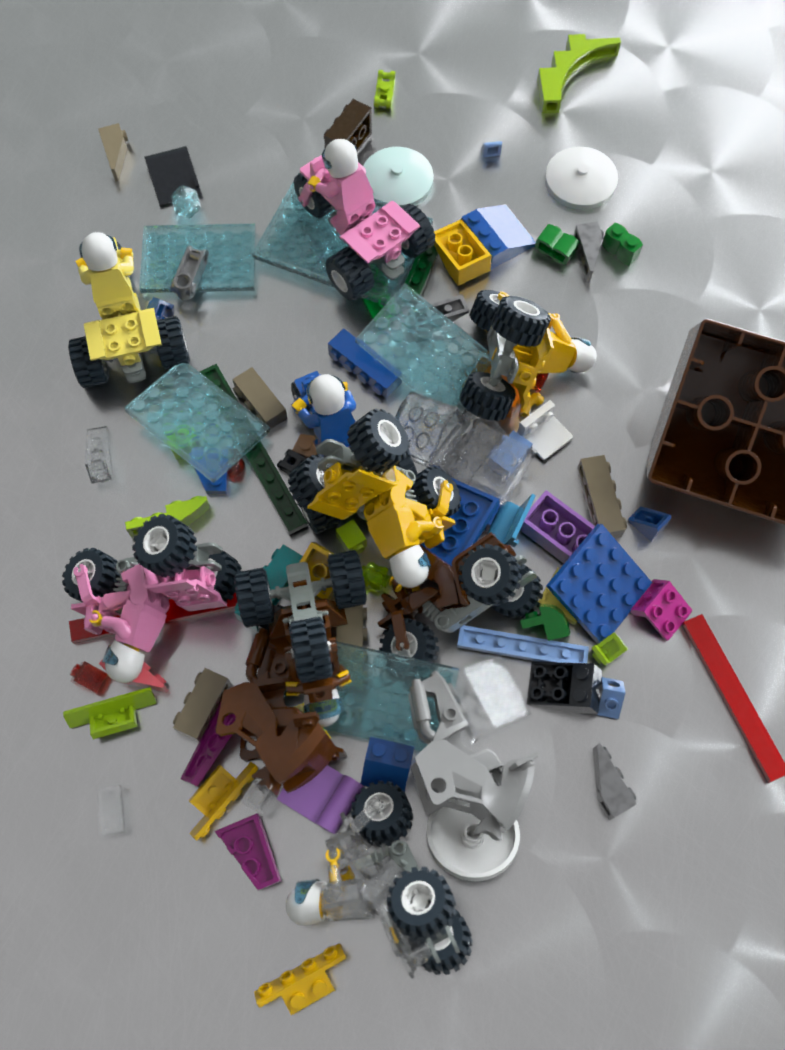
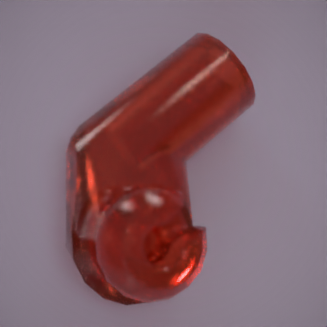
[227,449,245,479]

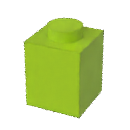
[336,519,367,554]

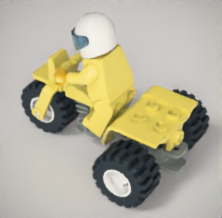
[68,232,190,388]

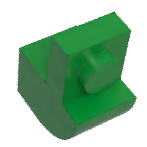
[520,604,571,641]

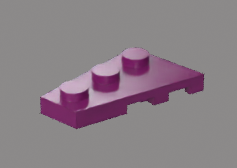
[214,813,281,890]

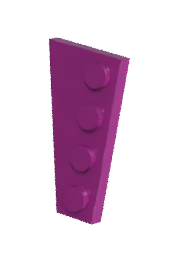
[180,700,236,786]

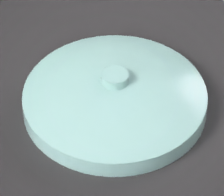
[363,147,433,208]

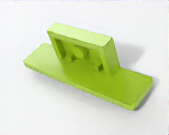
[63,687,156,739]

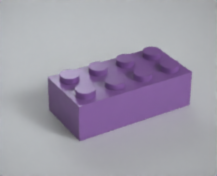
[520,490,595,563]

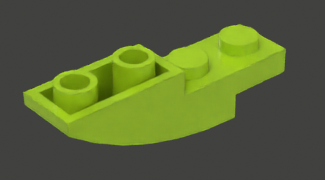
[125,496,210,537]

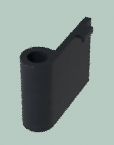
[144,146,202,206]

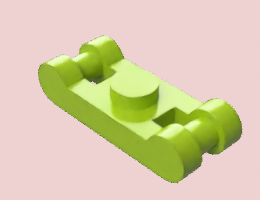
[374,70,396,109]

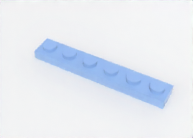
[457,625,589,663]

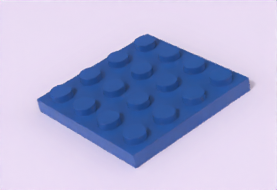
[421,478,500,566]
[546,524,652,644]

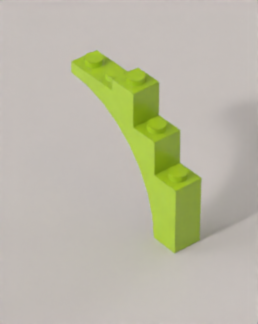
[537,34,621,114]

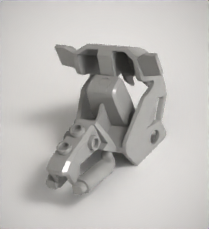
[408,671,539,841]

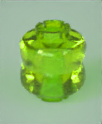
[362,562,391,592]

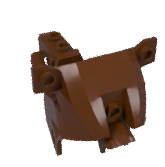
[215,628,346,797]

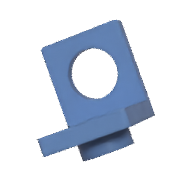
[597,677,625,719]

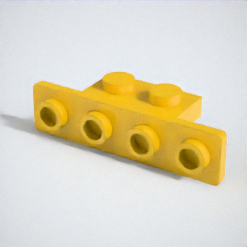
[188,762,259,841]
[254,943,346,1015]

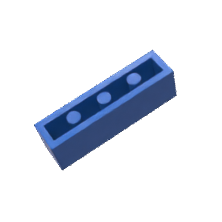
[328,328,402,398]

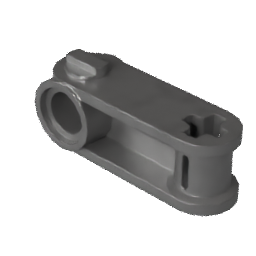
[170,246,209,300]

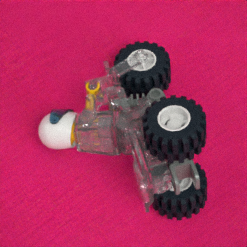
[286,780,472,979]

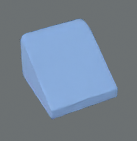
[481,141,502,157]

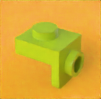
[591,632,629,665]

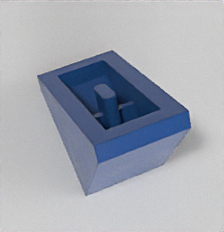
[627,506,672,542]

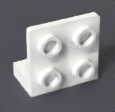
[517,400,573,460]

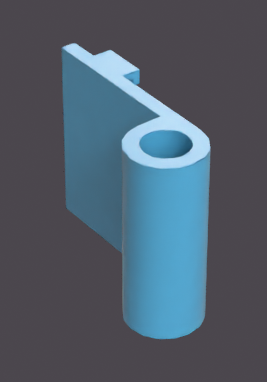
[487,494,536,547]

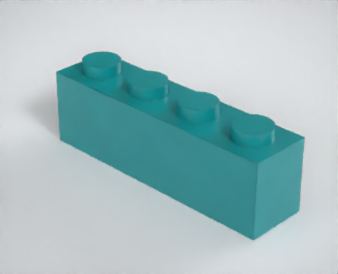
[234,544,303,632]

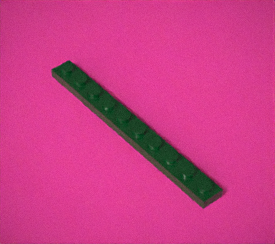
[199,363,308,535]

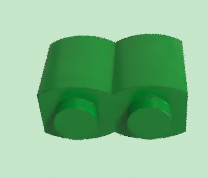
[602,223,643,266]
[535,224,580,265]

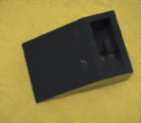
[527,662,602,714]

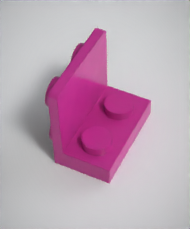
[631,579,692,640]

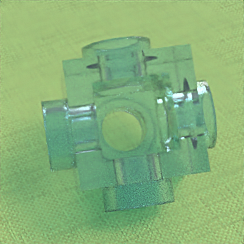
[171,185,201,219]

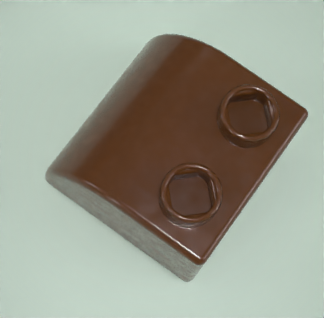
[647,319,785,525]

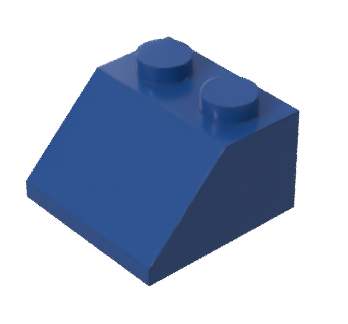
[360,737,414,793]

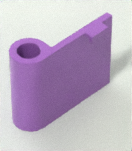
[277,765,364,836]

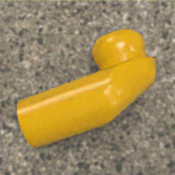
[519,392,544,418]

